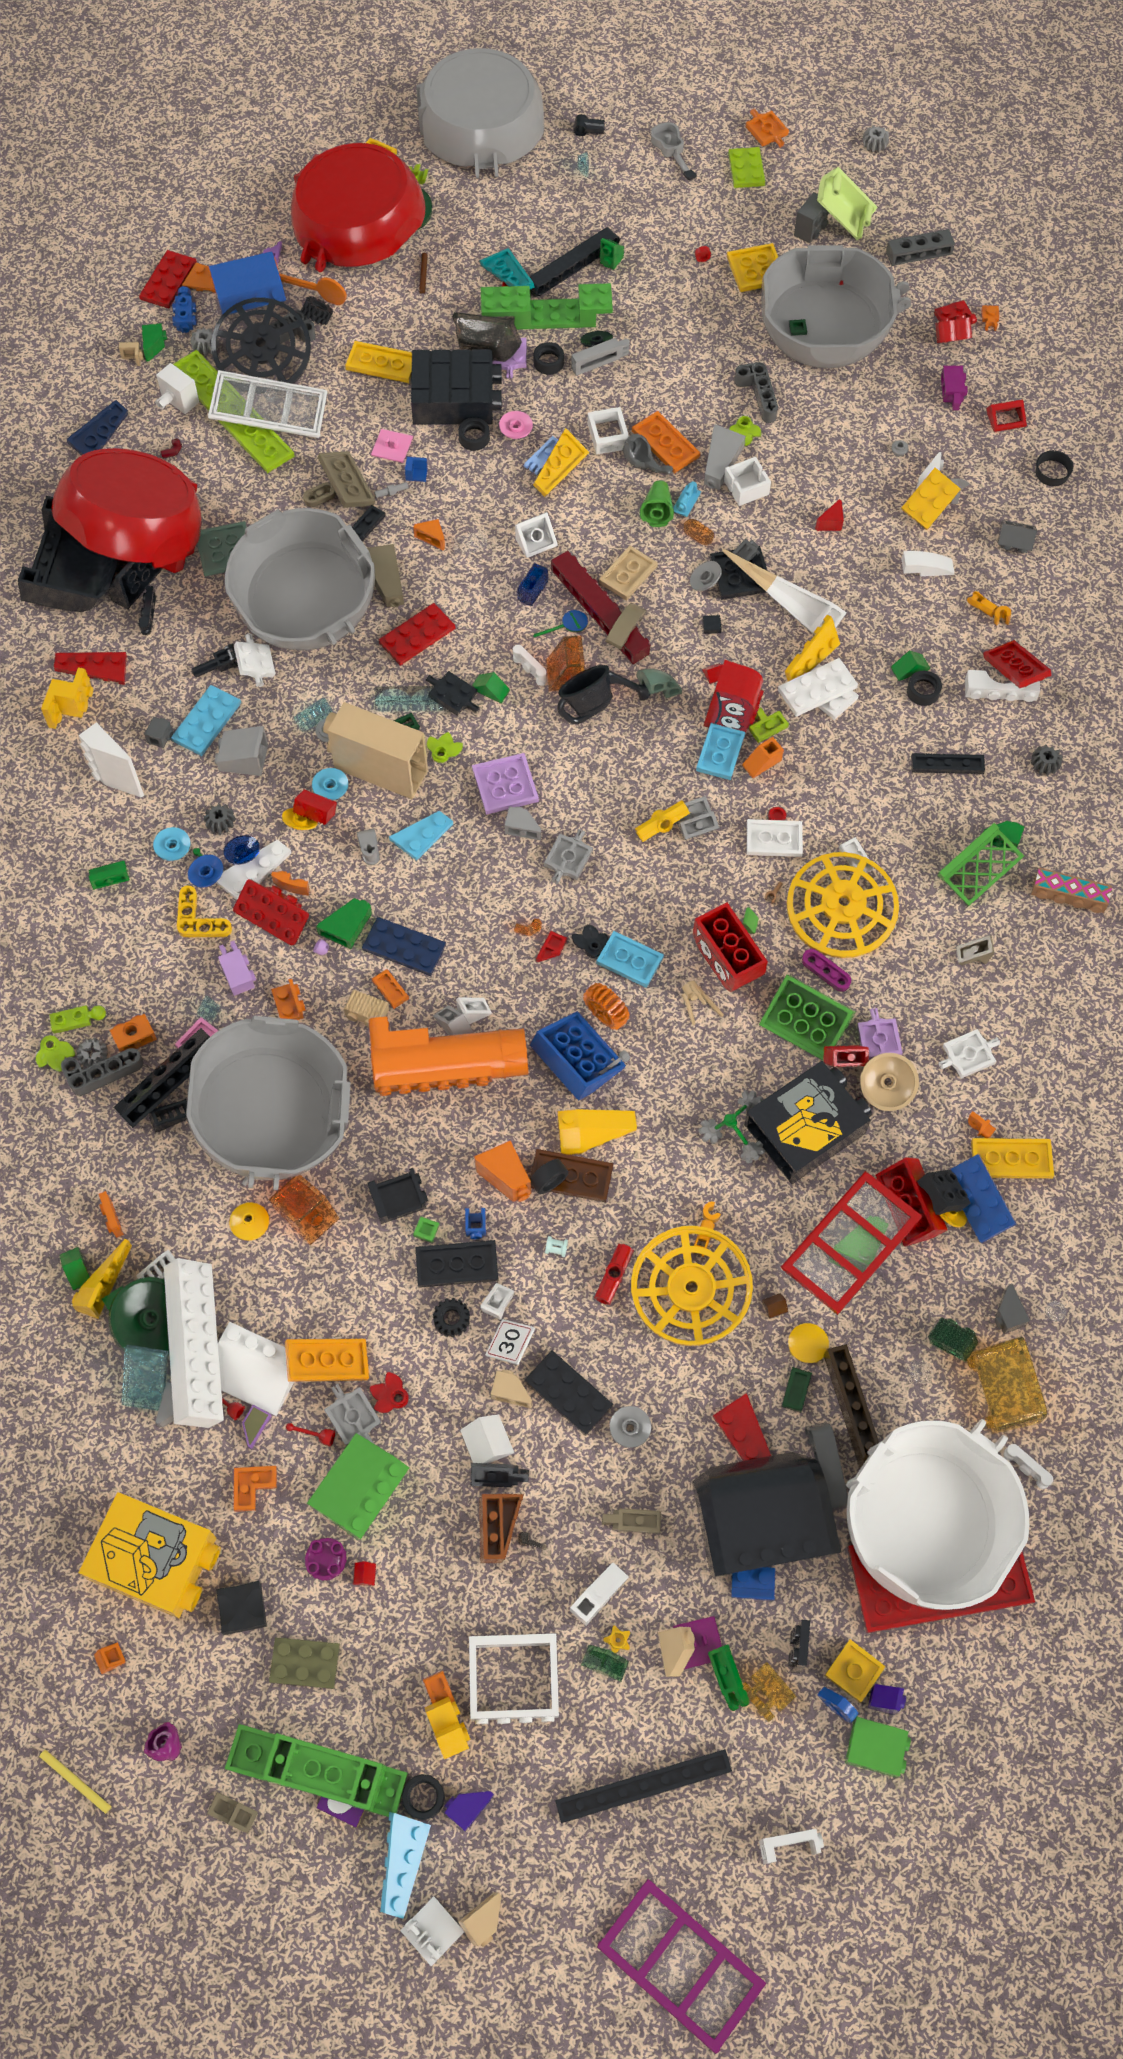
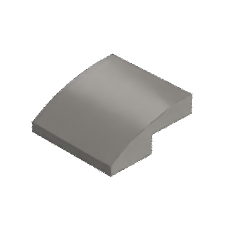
[676,796,720,840]

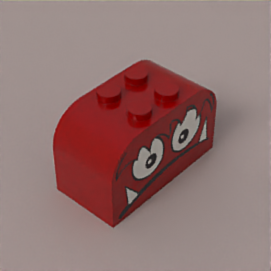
[703,660,764,733]
[693,902,768,992]

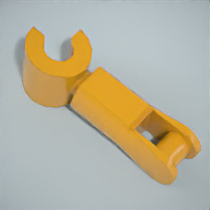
[967,591,1012,626]
[693,1201,721,1257]

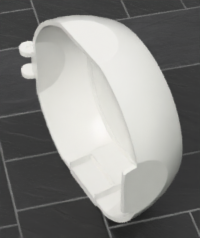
[846,1419,1029,1610]

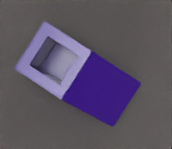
[868,1684,906,1715]

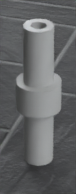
[374,482,409,498]

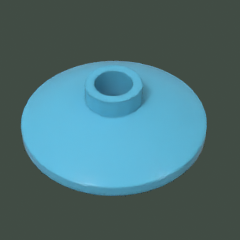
[312,768,349,800]
[153,827,191,861]

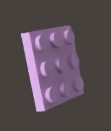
[472,753,539,815]

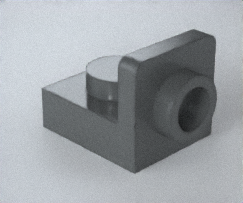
[732,538,760,561]

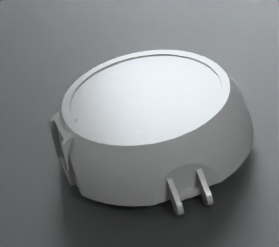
[416,48,544,179]
[761,245,911,368]
[225,508,375,651]
[186,1016,351,1191]

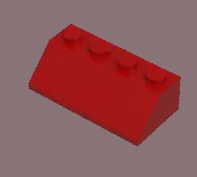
[876,1157,948,1247]

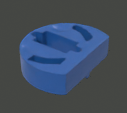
[817,1686,859,1723]

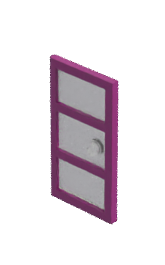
[597,1879,767,2054]

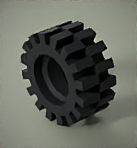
[301,296,333,325]
[433,1298,470,1337]

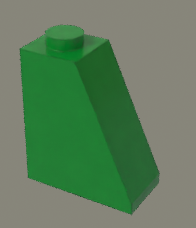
[316,898,372,949]

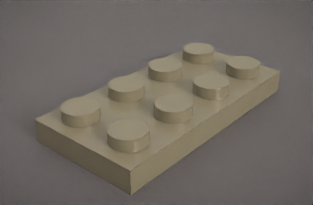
[318,451,376,508]

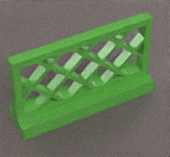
[937,823,1024,906]

